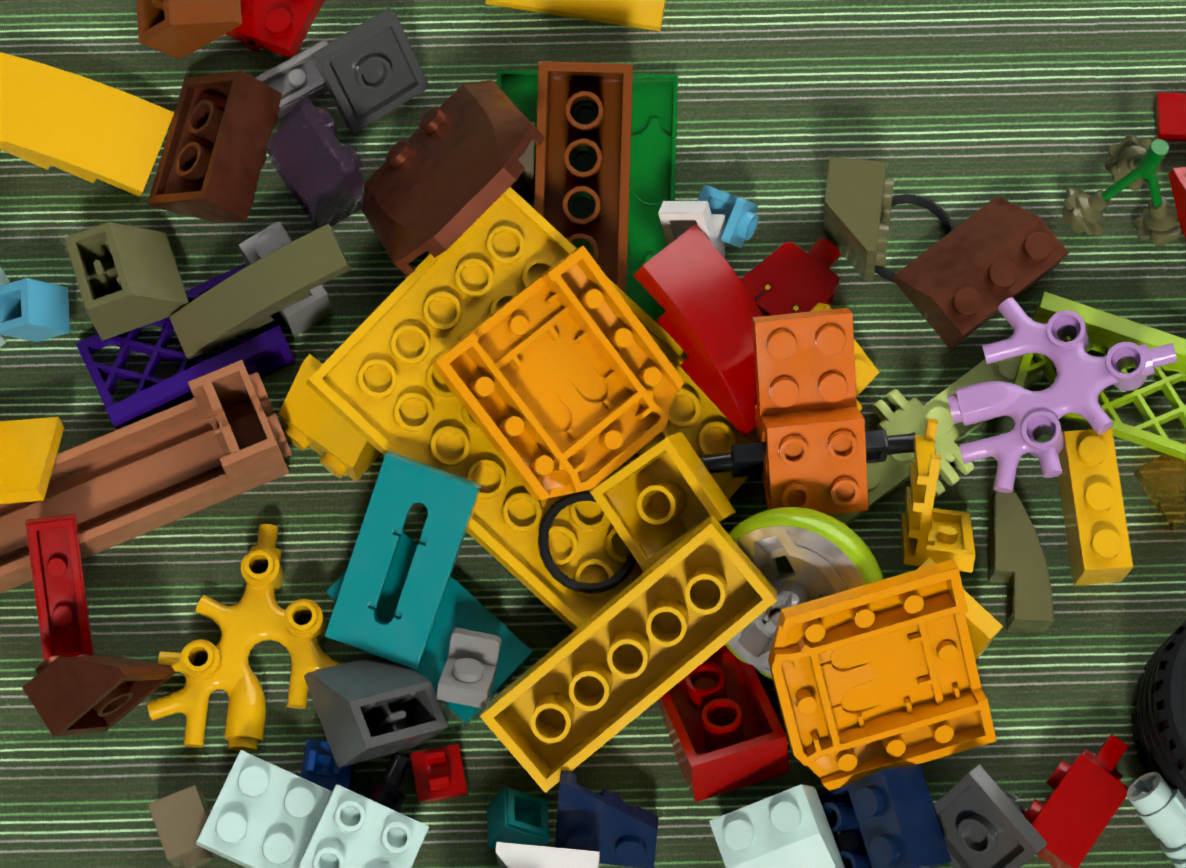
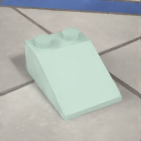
[709,784,845,868]

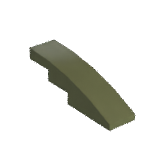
[169,223,351,361]

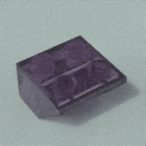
[266,97,366,229]

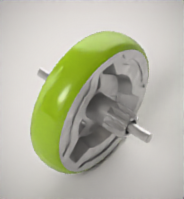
[725,507,883,680]

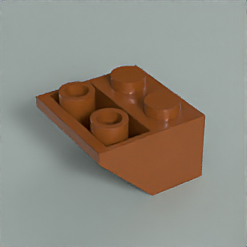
[136,0,242,60]

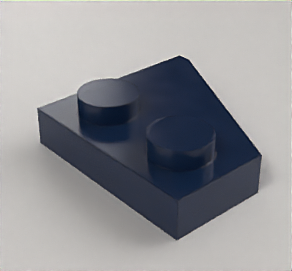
[555,770,659,868]

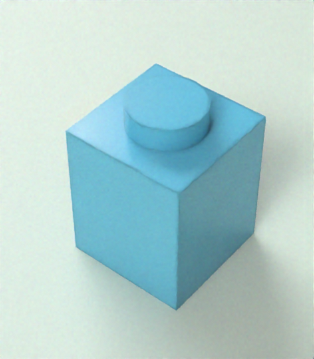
[0,278,70,342]

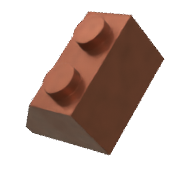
[22,654,176,737]

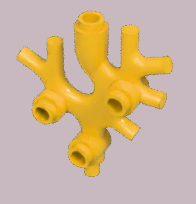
[146,524,342,753]

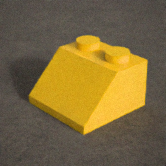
[278,354,381,482]
[589,432,736,572]

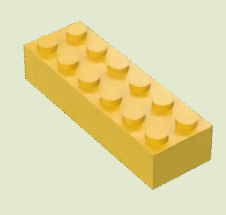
[480,515,777,793]

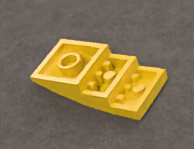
[0,52,175,197]

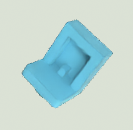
[698,184,758,248]

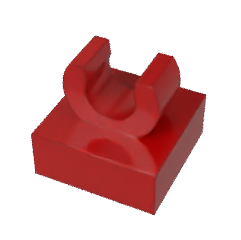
[410,744,468,805]

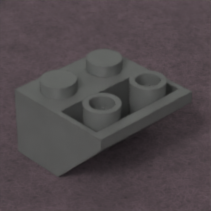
[304,656,448,769]

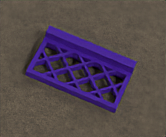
[76,263,295,430]

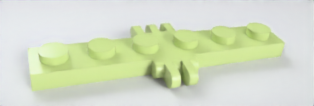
[829,355,1044,526]

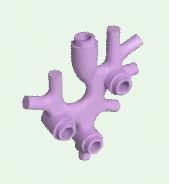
[947,297,1178,493]

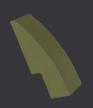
[988,480,1054,633]

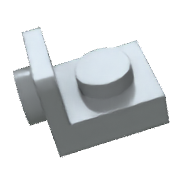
[436,628,501,709]

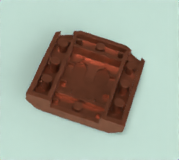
[362,80,545,276]

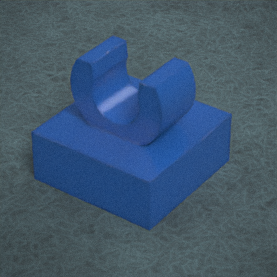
[301,739,355,792]

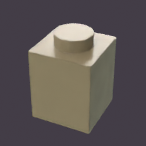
[148,785,213,868]

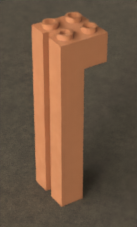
[0,360,292,594]

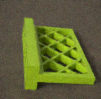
[1013,291,1186,461]

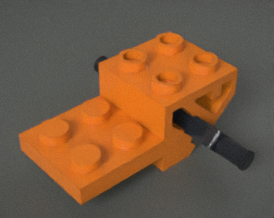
[700,308,916,515]

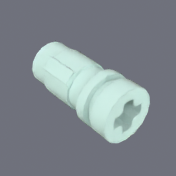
[1127,772,1186,868]

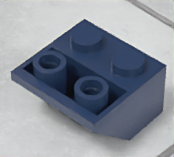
[819,764,952,868]

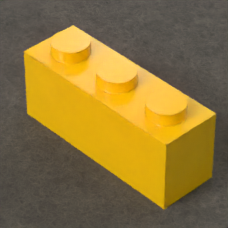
[1058,428,1133,586]

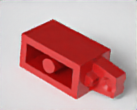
[1024,734,1129,868]

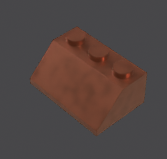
[148,70,282,223]
[891,196,1069,350]

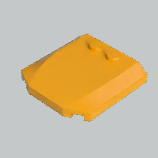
[431,245,685,501]
[768,559,997,791]

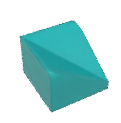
[487,786,549,849]

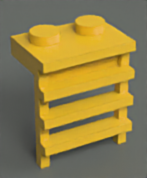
[900,418,976,573]

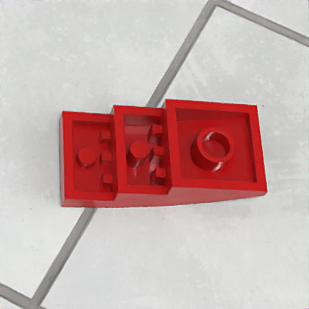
[633,224,763,437]

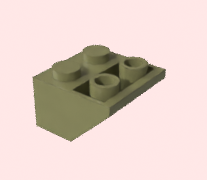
[824,156,894,281]
[64,222,189,341]

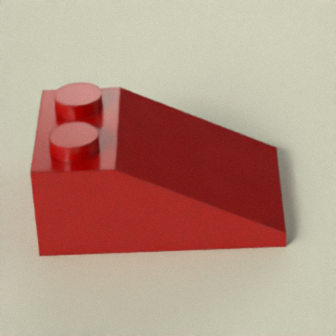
[657,645,789,803]

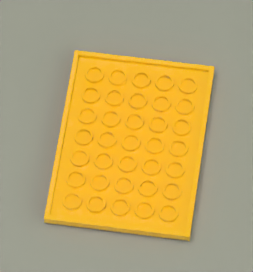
[306,187,757,631]

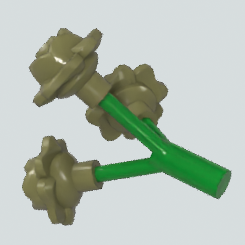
[1062,134,1182,247]

